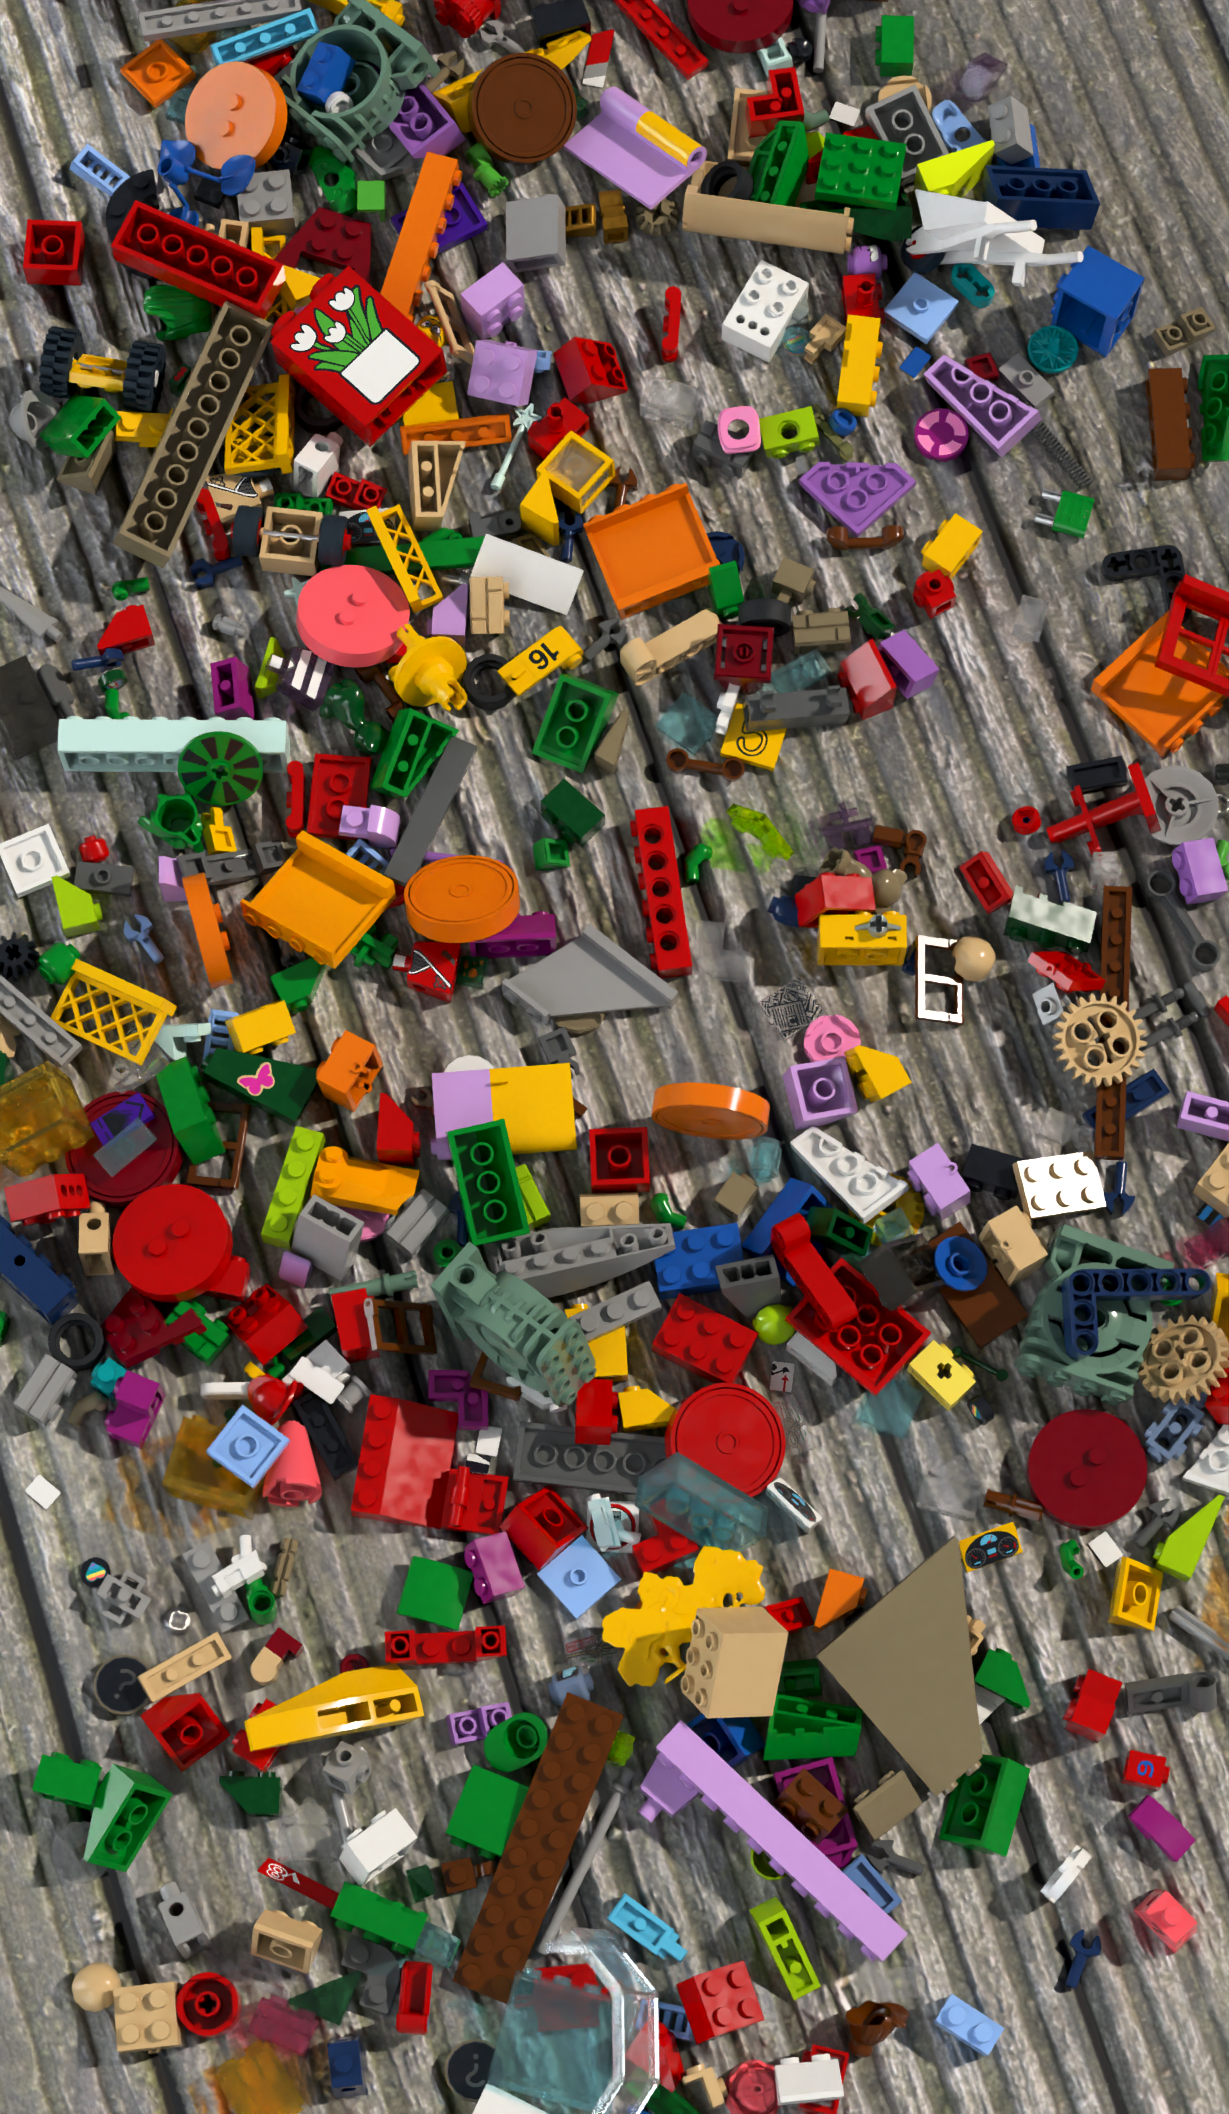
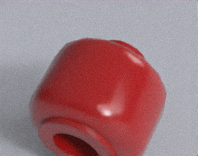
[79,835,109,863]

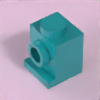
[90,1357,127,1402]

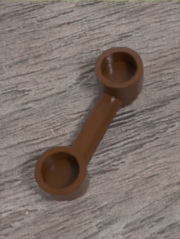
[826,525,904,550]
[354,665,404,724]
[666,748,745,782]

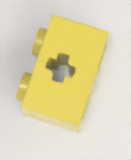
[907,1340,976,1412]

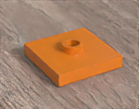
[120,39,196,109]

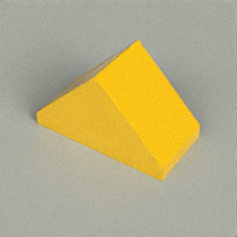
[280,265,320,312]

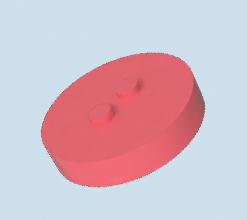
[296,565,410,668]

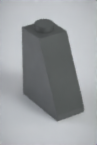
[715,1254,782,1323]

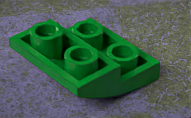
[396,1556,473,1631]

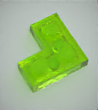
[726,803,794,861]

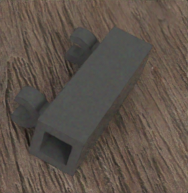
[742,685,853,732]

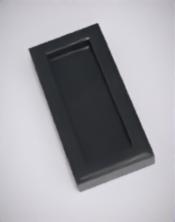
[1066,756,1128,793]

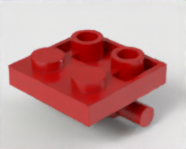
[440,1466,509,1536]

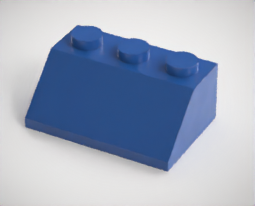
[741,1178,834,1288]

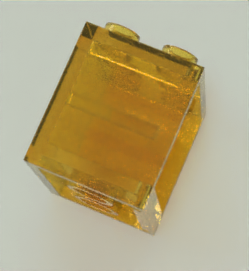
[0,1061,95,1177]
[161,1415,266,1520]

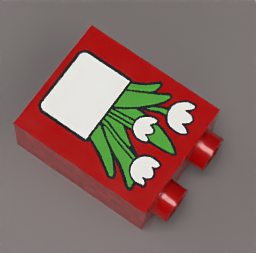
[271,266,447,447]

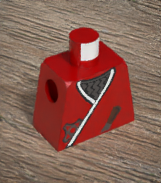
[392,942,462,1003]

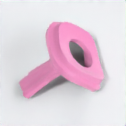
[718,406,761,454]

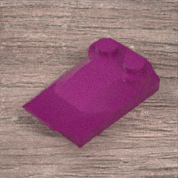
[773,1757,858,1868]

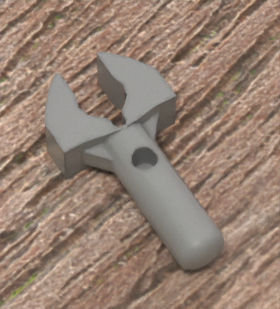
[479,20,526,54]

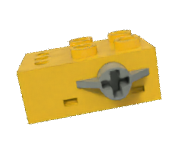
[817,911,907,966]

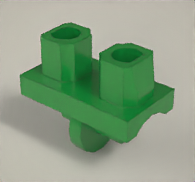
[349,924,399,969]

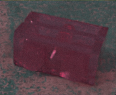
[247,1994,320,2058]

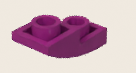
[1127,1795,1196,1862]

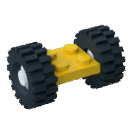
[39,326,166,413]

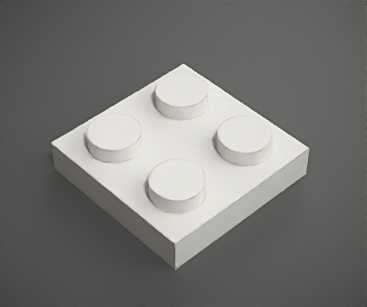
[0,824,71,898]

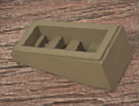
[595,709,629,774]

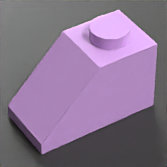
[427,584,469,647]
[158,856,187,902]

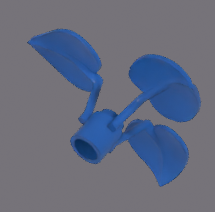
[157,140,256,227]

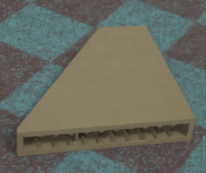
[816,1535,983,1797]

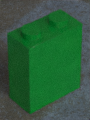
[39,395,121,458]
[445,1764,529,1861]

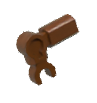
[872,824,927,878]

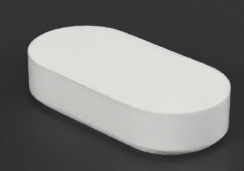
[200,1382,250,1400]

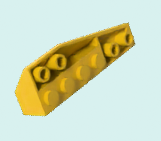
[244,1664,424,1751]

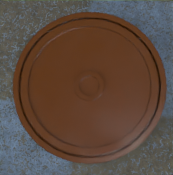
[467,53,577,165]

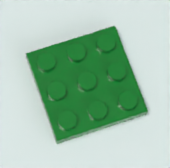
[815,132,907,211]

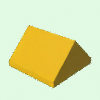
[520,473,559,546]
[1108,1557,1163,1631]

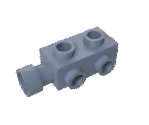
[1143,1388,1210,1465]

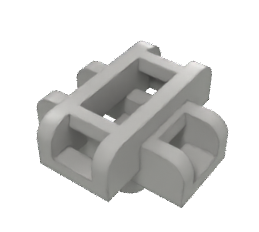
[96,1569,151,1625]

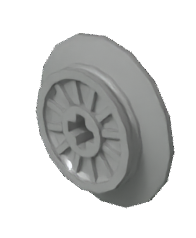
[1136,766,1219,845]

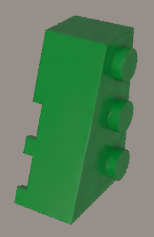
[763,1694,863,1760]

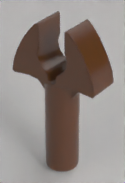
[607,466,638,511]

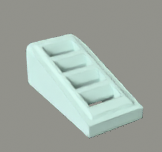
[757,37,793,77]

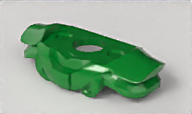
[309,146,357,216]

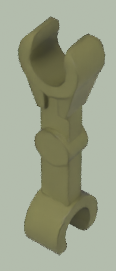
[812,403,854,462]

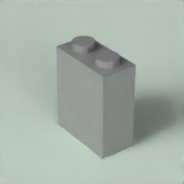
[506,194,566,273]
[291,1195,365,1281]

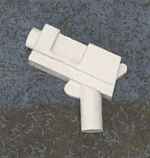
[587,1494,641,1552]
[211,1535,267,1598]

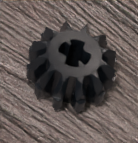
[0,932,40,982]

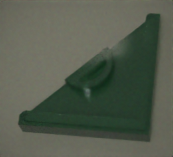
[287,1970,362,2026]

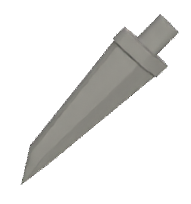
[0,586,63,642]

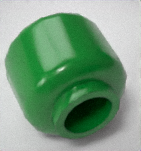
[38,942,81,985]

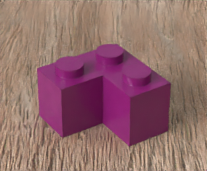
[105,1370,166,1450]

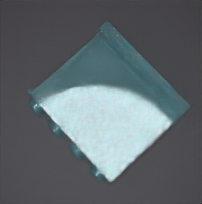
[486,1967,637,2114]

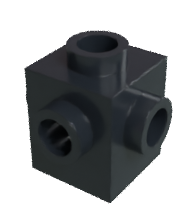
[267,133,314,175]

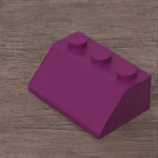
[469,911,556,959]

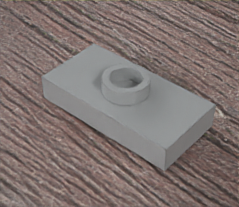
[998,353,1055,409]

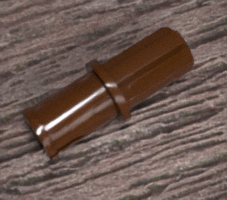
[983,1488,1044,1521]

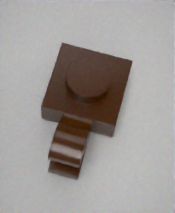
[441,1857,496,1895]

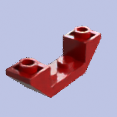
[385,1625,507,1666]

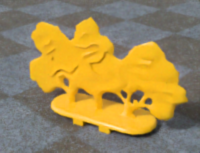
[602,1545,765,1687]

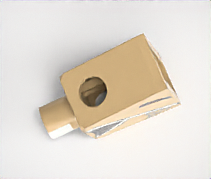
[205,473,274,534]

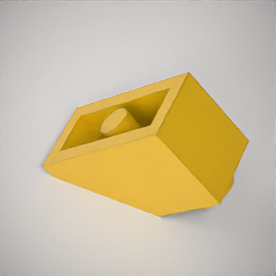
[618,1386,676,1433]

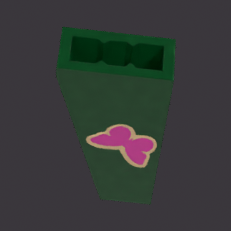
[201,1047,318,1127]

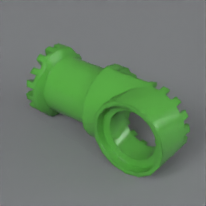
[465,143,509,197]

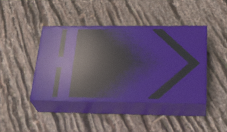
[90,1092,156,1149]

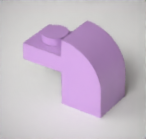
[339,805,401,849]

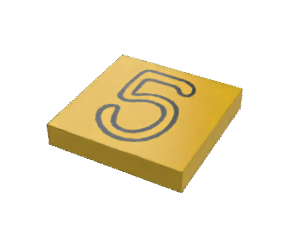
[720,703,787,772]

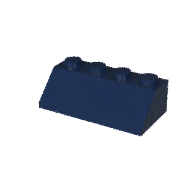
[983,165,1100,230]

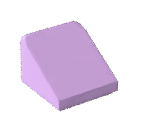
[279,1251,313,1288]

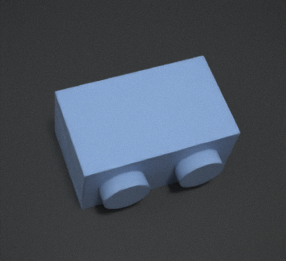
[933,1994,1005,2057]

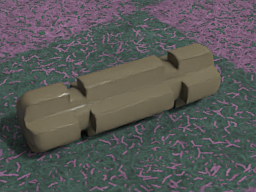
[269,1538,298,1597]

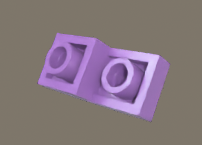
[446,1702,512,1746]

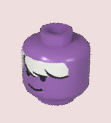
[847,245,887,280]

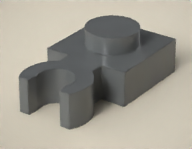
[538,1027,580,1076]

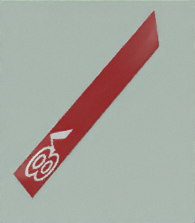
[257,1857,339,1910]

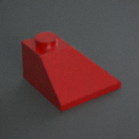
[140,1693,231,1772]

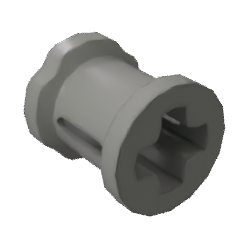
[335,1375,372,1415]

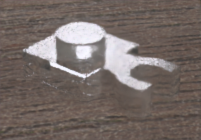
[1038,1107,1094,1151]

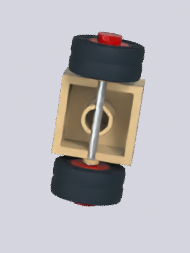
[230,505,352,576]

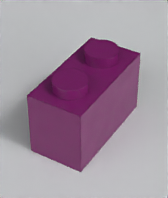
[210,656,255,720]
[464,1531,525,1604]

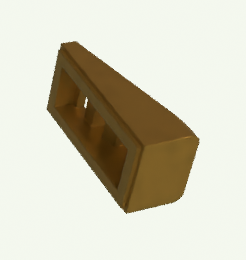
[565,204,596,237]

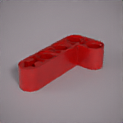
[770,1212,858,1331]

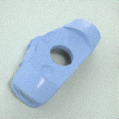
[932,100,994,155]

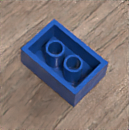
[653,1223,744,1300]

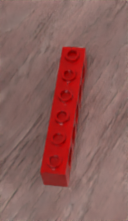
[630,806,692,979]

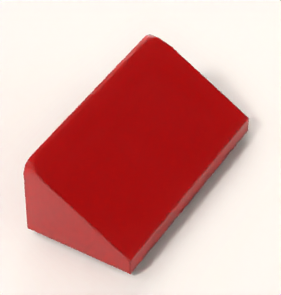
[959,851,1013,914]

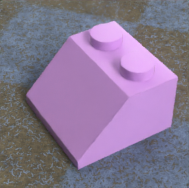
[782,1057,858,1130]

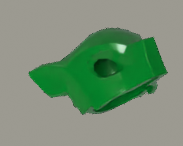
[137,788,204,853]

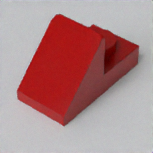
[763,1597,814,1636]

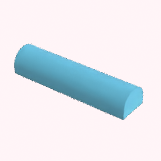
[210,8,320,66]

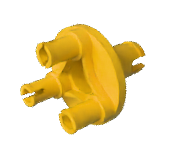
[388,624,467,712]

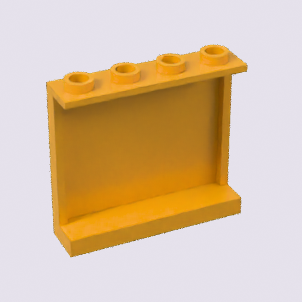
[240,830,396,969]

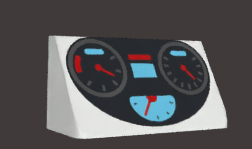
[339,508,396,545]
[766,1478,822,1534]

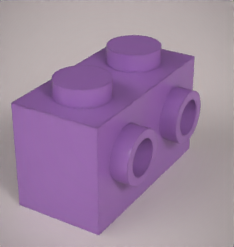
[877,630,939,699]
[1172,838,1228,905]

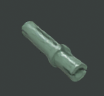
[329,1270,419,1306]

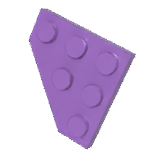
[799,462,916,538]

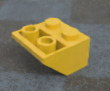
[843,1045,912,1103]

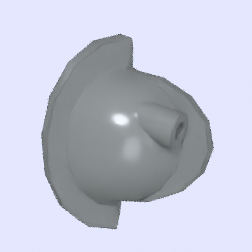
[9,390,58,451]

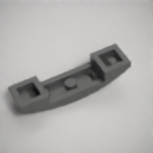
[176,840,287,885]

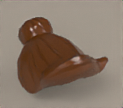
[845,2000,909,2058]

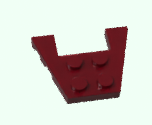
[273,207,371,284]
[100,1287,208,1368]

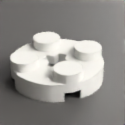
[1040,1845,1092,1904]

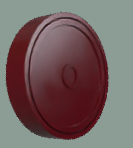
[687,0,794,53]
[64,1091,183,1209]
[1026,1409,1147,1531]

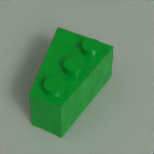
[370,708,460,799]
[154,1056,226,1166]
[330,1881,431,1956]

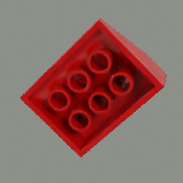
[785,1258,931,1396]
[351,1394,458,1530]

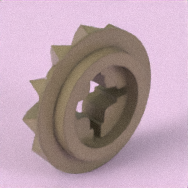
[635,198,678,236]

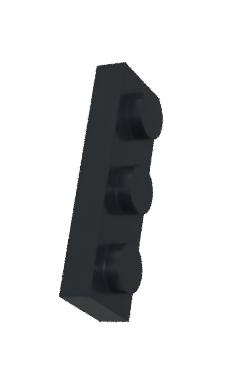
[292,1391,359,1481]

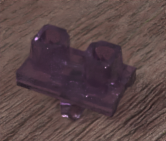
[818,802,873,851]

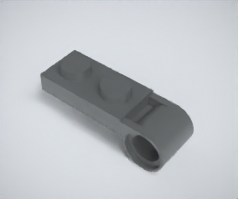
[1125,1671,1217,1714]

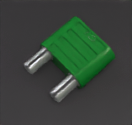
[1034,489,1095,539]

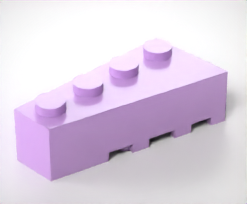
[924,355,1042,458]

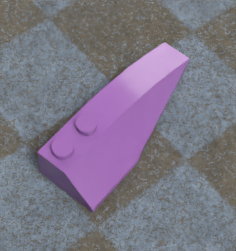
[367,63,466,159]

